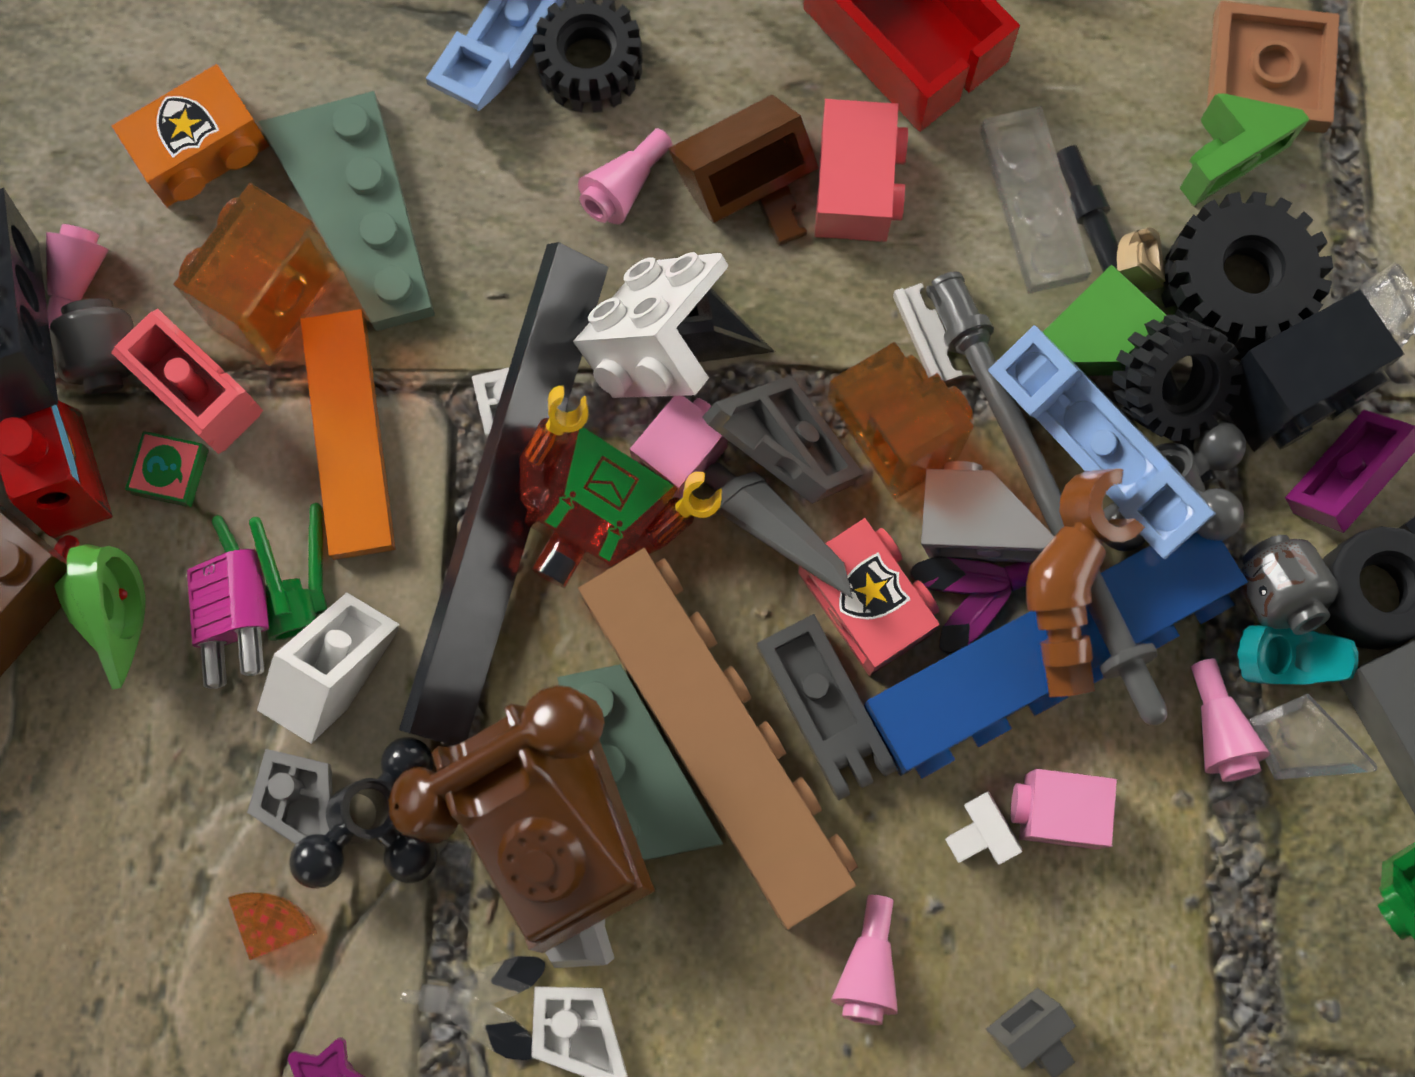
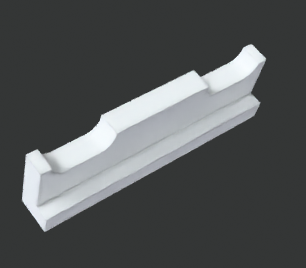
[893,283,963,388]

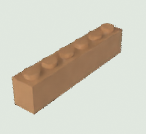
[578,548,858,930]

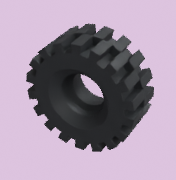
[1161,191,1333,359]

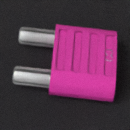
[187,549,269,689]

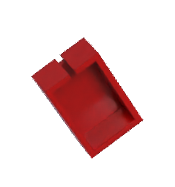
[803,0,1020,132]

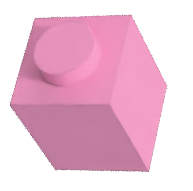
[629,396,728,501]
[1011,769,1117,850]

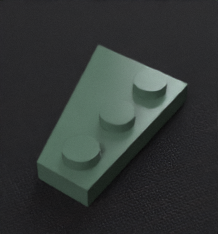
[557,664,723,861]

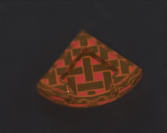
[228,892,318,960]

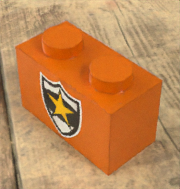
[112,64,269,207]

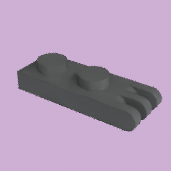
[757,614,897,801]

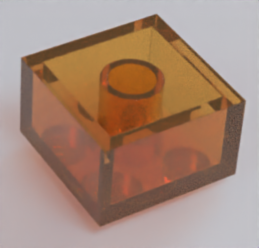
[173,183,341,366]

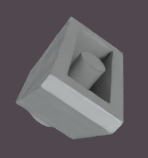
[921,461,1054,563]

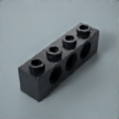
[0,188,59,422]

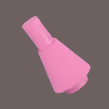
[578,129,672,224]
[46,224,109,328]
[1191,659,1270,782]
[831,895,898,1025]

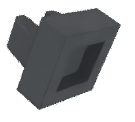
[986,988,1076,1077]

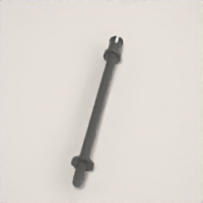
[926,271,1168,726]

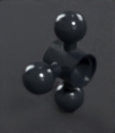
[289,737,437,889]

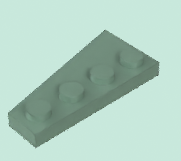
[258,91,435,331]

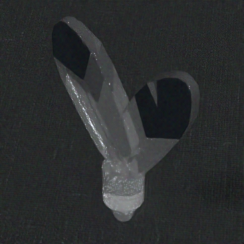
[401,955,546,1060]

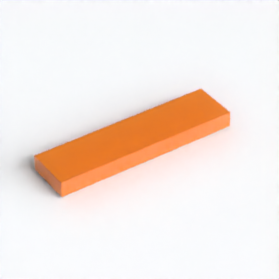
[300,309,396,560]

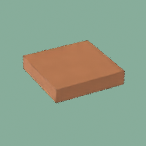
[1207,1,1339,133]

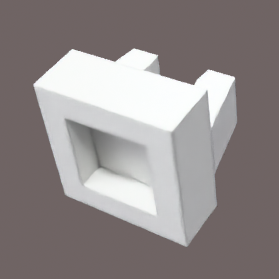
[945,791,1022,865]

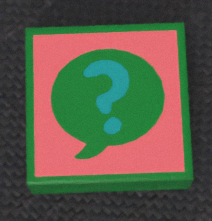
[125,431,209,508]

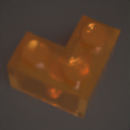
[827,342,974,500]

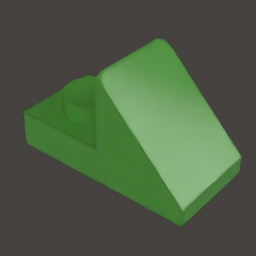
[1180,93,1309,207]

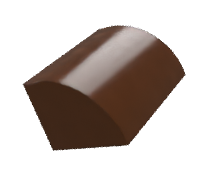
[668,94,819,223]

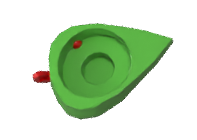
[54,535,146,690]

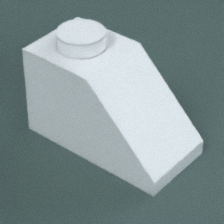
[257,593,400,744]

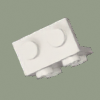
[573,252,728,398]

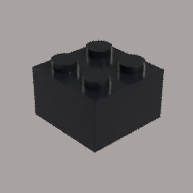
[1225,289,1405,452]

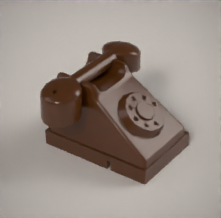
[389,685,655,953]

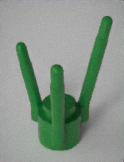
[212,503,328,641]

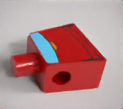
[0,400,113,538]

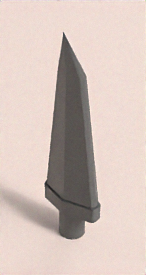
[704,462,853,599]

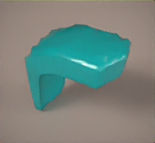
[1237,625,1359,685]

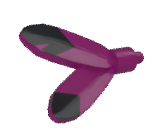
[910,557,1031,653]

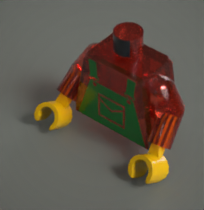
[519,386,722,588]

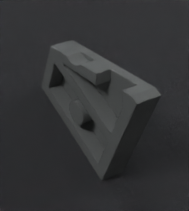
[703,376,864,504]

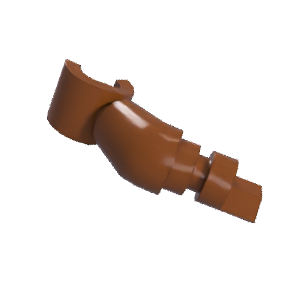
[1026,468,1145,697]

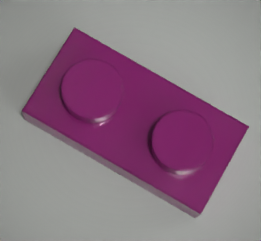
[1285,409,1415,533]

